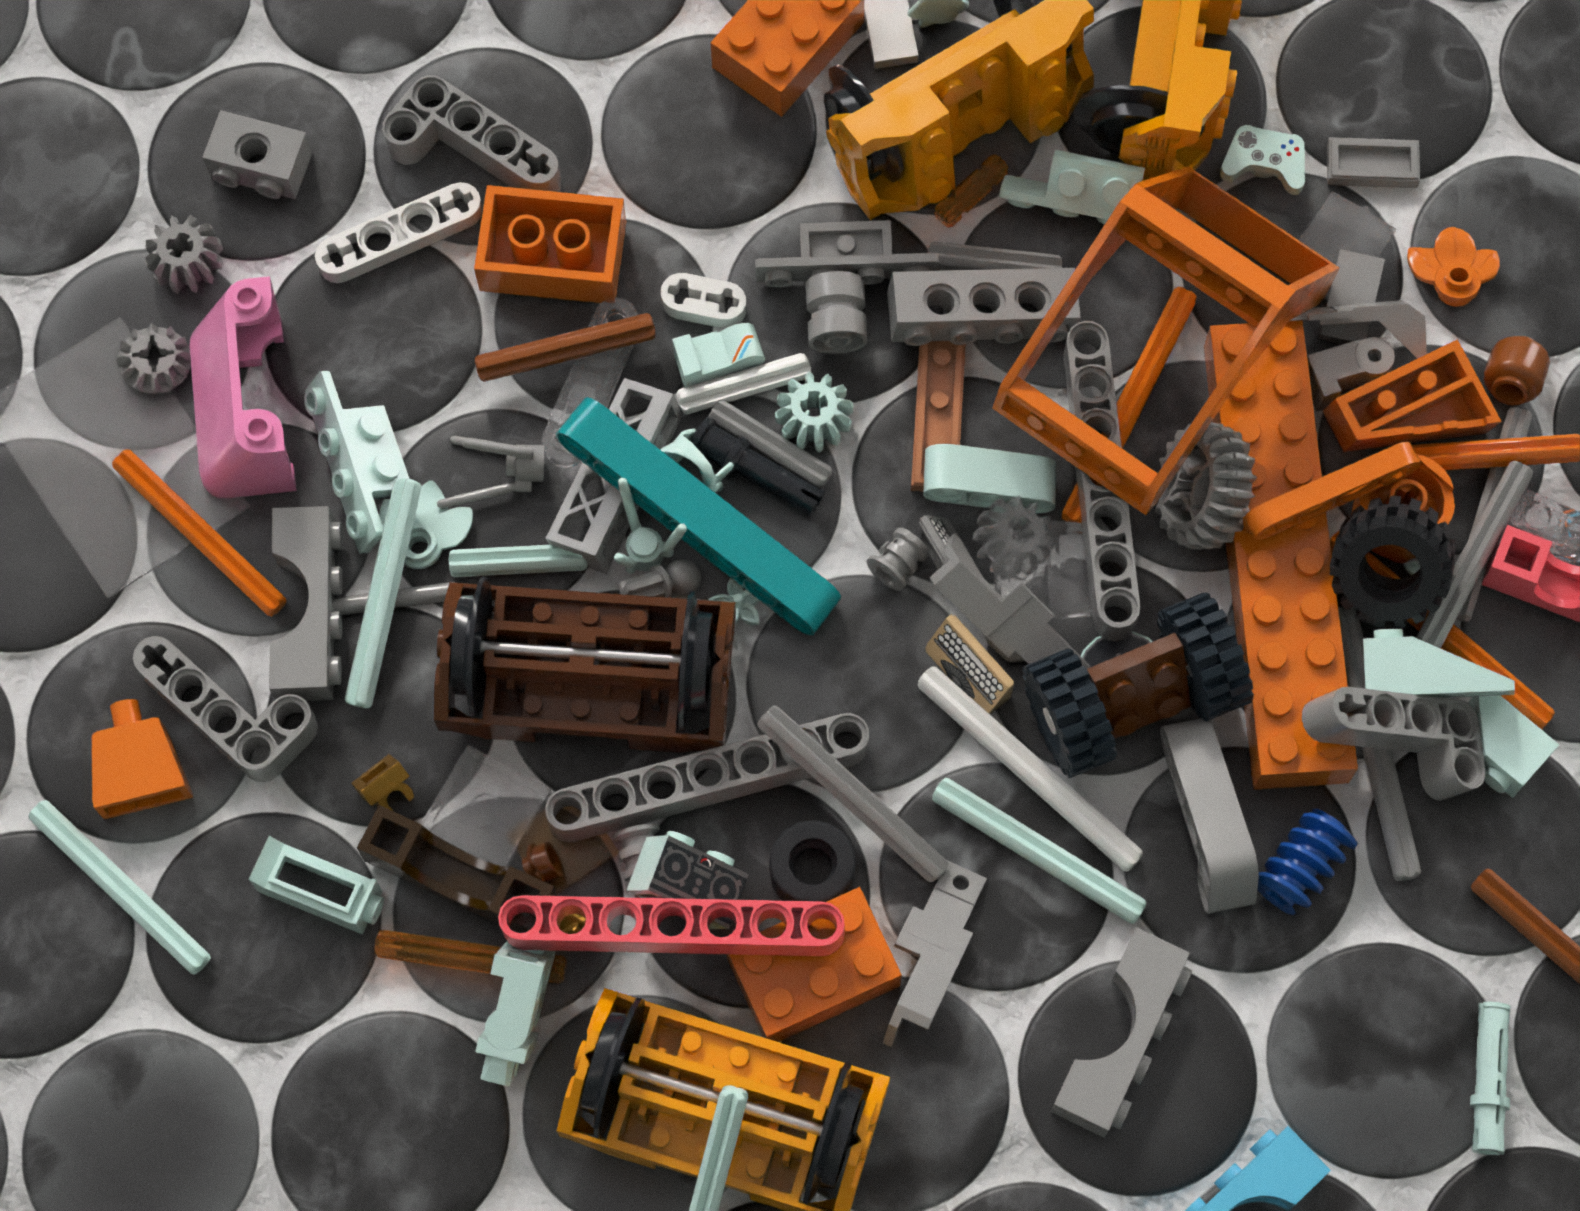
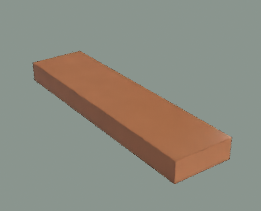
[911,341,966,492]

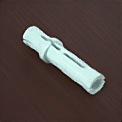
[1470,1002,1511,1155]

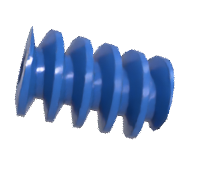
[1257,809,1358,915]

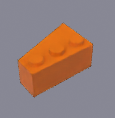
[1322,339,1502,452]

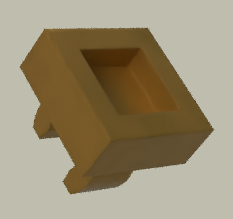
[351,754,414,811]

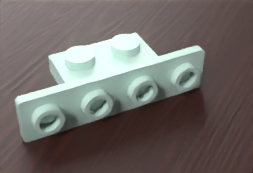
[999,149,1182,224]
[304,371,409,554]

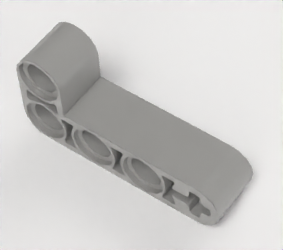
[382,75,562,192]
[133,636,318,782]
[1302,687,1485,801]
[1160,718,1259,914]

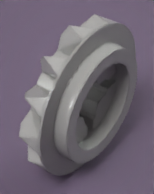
[116,323,191,394]

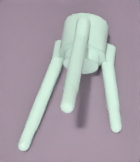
[614,478,687,574]

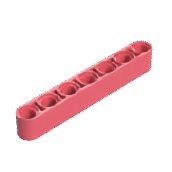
[498,895,845,956]

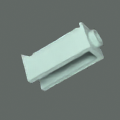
[248,836,385,935]

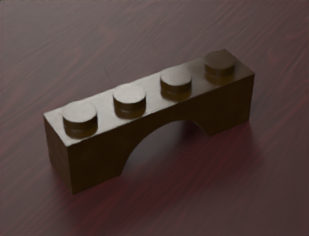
[357,805,557,933]

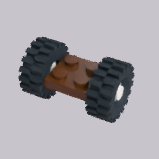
[1022,592,1254,778]

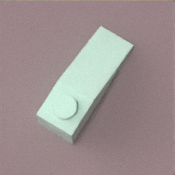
[1363,629,1515,698]

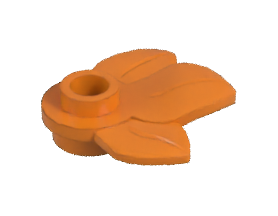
[1407,227,1500,307]

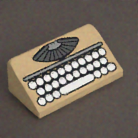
[925,614,1014,714]

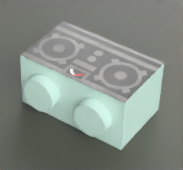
[626,831,749,929]

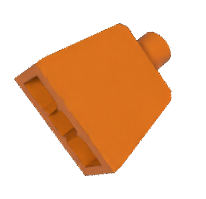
[92,699,193,820]

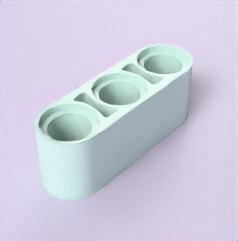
[923,444,1056,514]

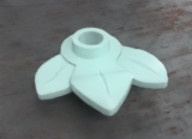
[379,480,473,569]

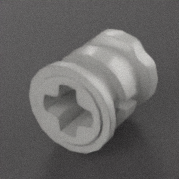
[866,527,929,591]
[612,823,660,882]

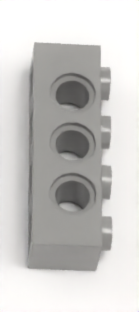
[887,268,1081,346]

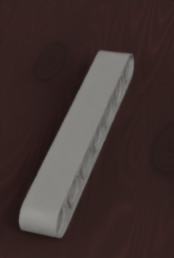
[1063,321,1140,641]
[545,713,869,842]

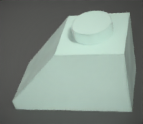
[1469,695,1559,798]

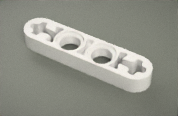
[315,182,483,283]

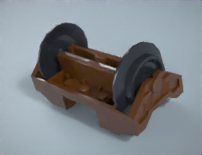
[434,576,736,753]

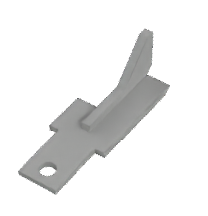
[1290,300,1427,359]
[929,533,1090,669]
[883,860,987,1047]

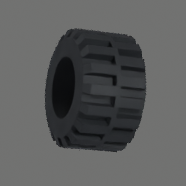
[1330,496,1456,628]

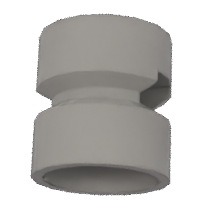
[805,271,868,354]

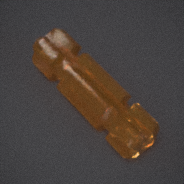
[934,154,1009,228]

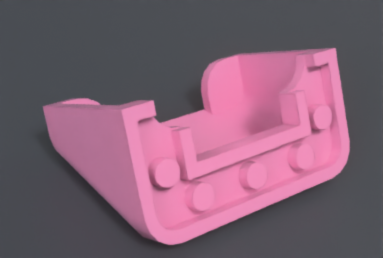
[190,276,297,498]

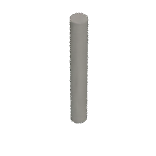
[333,581,455,615]

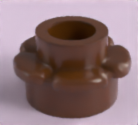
[522,841,564,885]

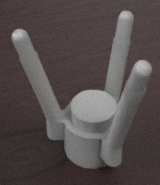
[437,436,544,509]

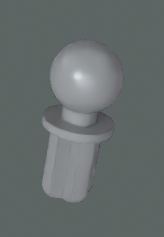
[619,558,701,598]

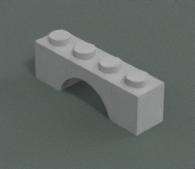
[269,506,343,701]
[1051,927,1193,1138]

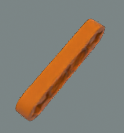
[1244,442,1421,540]

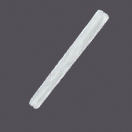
[918,666,1143,872]

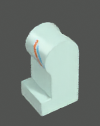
[672,323,765,388]

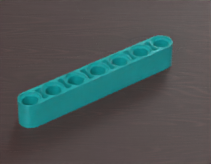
[556,397,841,636]

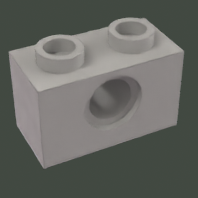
[202,110,313,199]

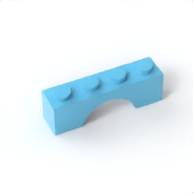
[1185,1126,1331,1211]

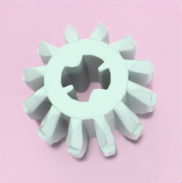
[775,372,853,453]

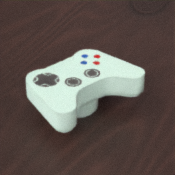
[1220,125,1305,195]

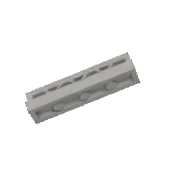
[545,378,683,574]

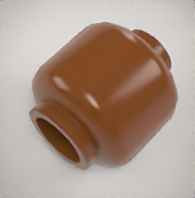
[1483,336,1550,405]

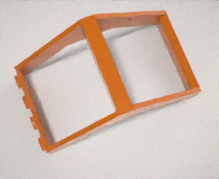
[992,166,1340,515]

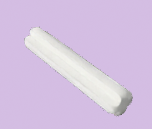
[677,353,811,414]

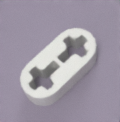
[661,273,746,328]

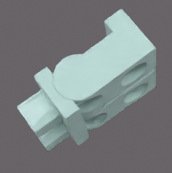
[475,941,555,1086]

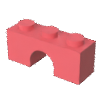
[1482,525,1580,622]

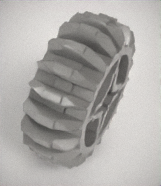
[1155,422,1257,550]

